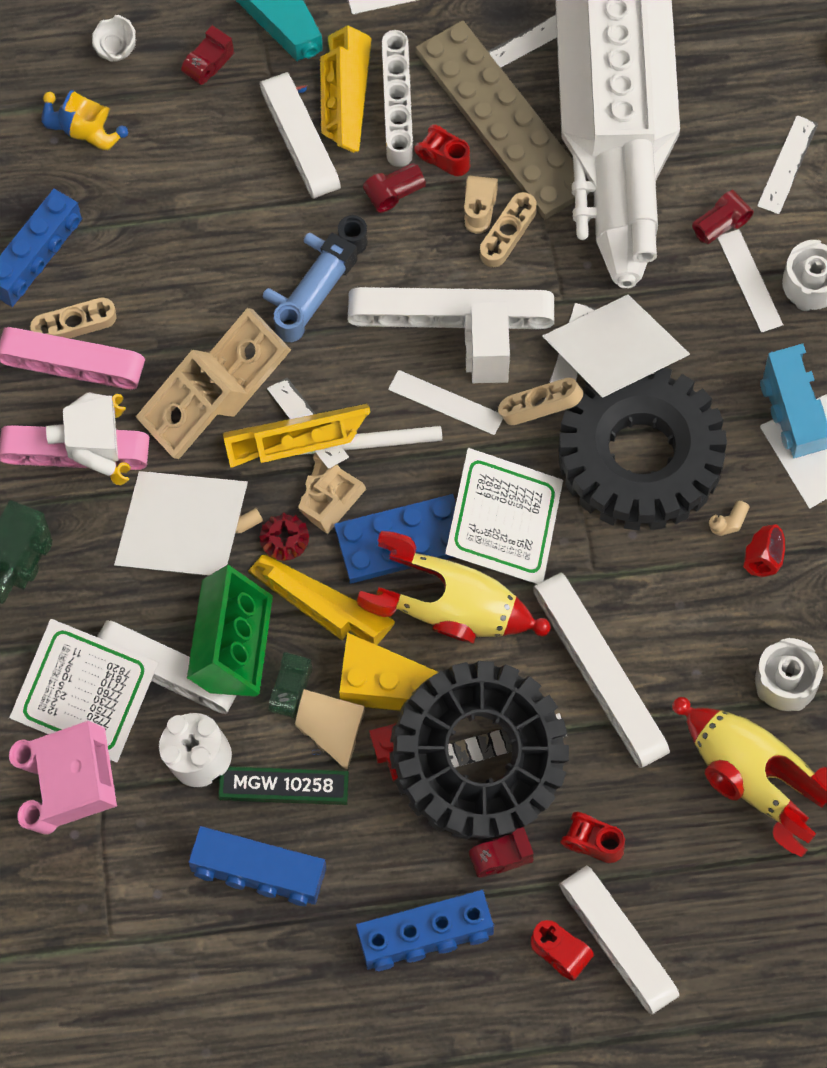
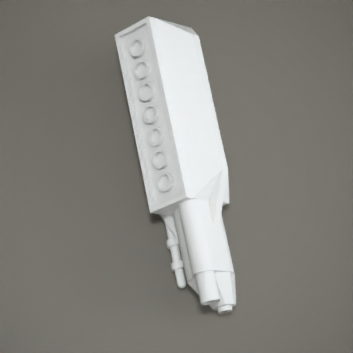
[555,0,680,288]

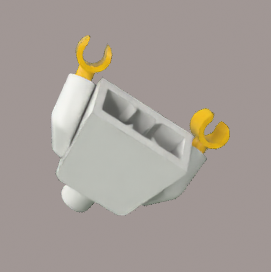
[46,393,130,485]

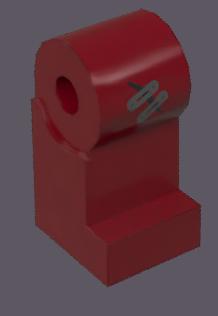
[181,25,234,85]
[468,827,534,878]

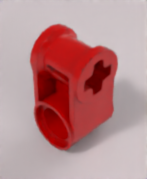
[414,125,470,176]
[560,812,625,863]
[530,920,594,981]

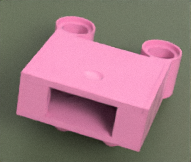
[9,721,117,835]

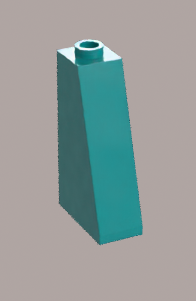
[236,0,323,61]

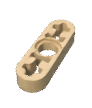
[480,192,537,267]
[30,298,117,338]
[498,378,583,425]

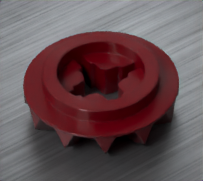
[259,512,309,561]

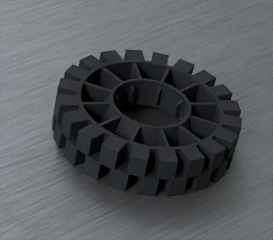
[558,367,727,531]
[390,661,569,840]

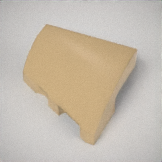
[299,453,366,534]
[295,689,365,770]

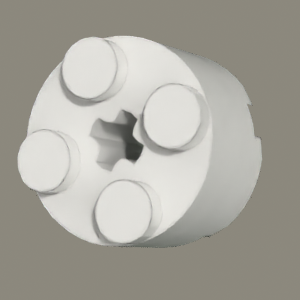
[782,240,827,311]
[755,638,823,711]
[159,713,232,787]

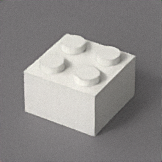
[465,301,510,383]

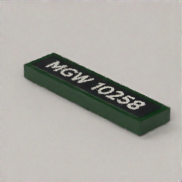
[219,767,349,805]

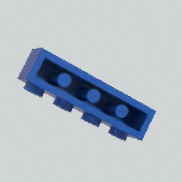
[0,189,82,307]
[189,826,326,906]
[356,890,494,971]

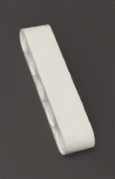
[382,30,413,167]
[260,72,341,199]
[97,620,237,714]
[559,865,679,1015]

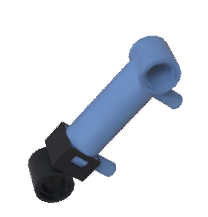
[263,215,368,342]

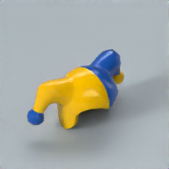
[41,90,128,150]

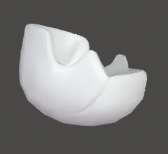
[92,15,136,61]

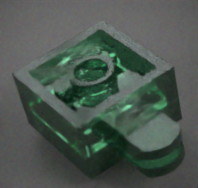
[0,500,53,604]

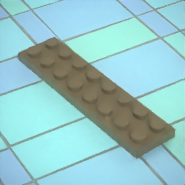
[416,20,591,220]

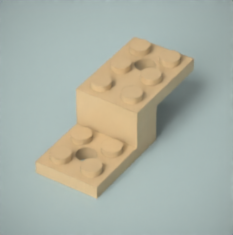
[136,308,291,459]

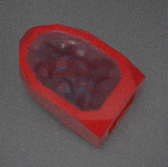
[743,524,785,577]

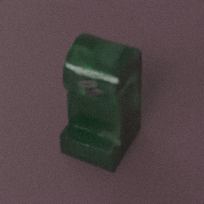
[269,652,313,718]

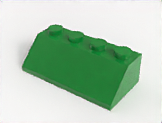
[187,564,273,696]

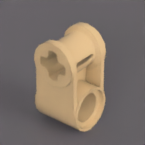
[464,176,498,234]

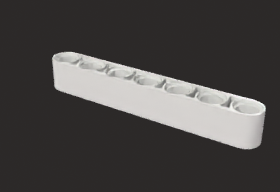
[348,287,554,329]
[533,573,670,768]

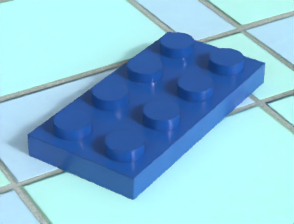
[334,494,456,584]

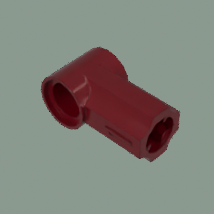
[363,162,426,213]
[692,190,754,244]

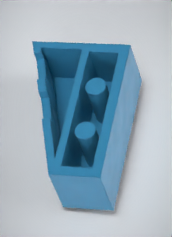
[760,344,827,459]

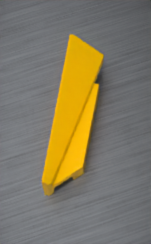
[320,25,371,153]
[223,404,370,468]
[248,555,395,645]

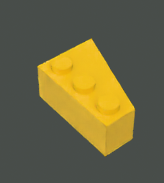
[340,633,438,711]

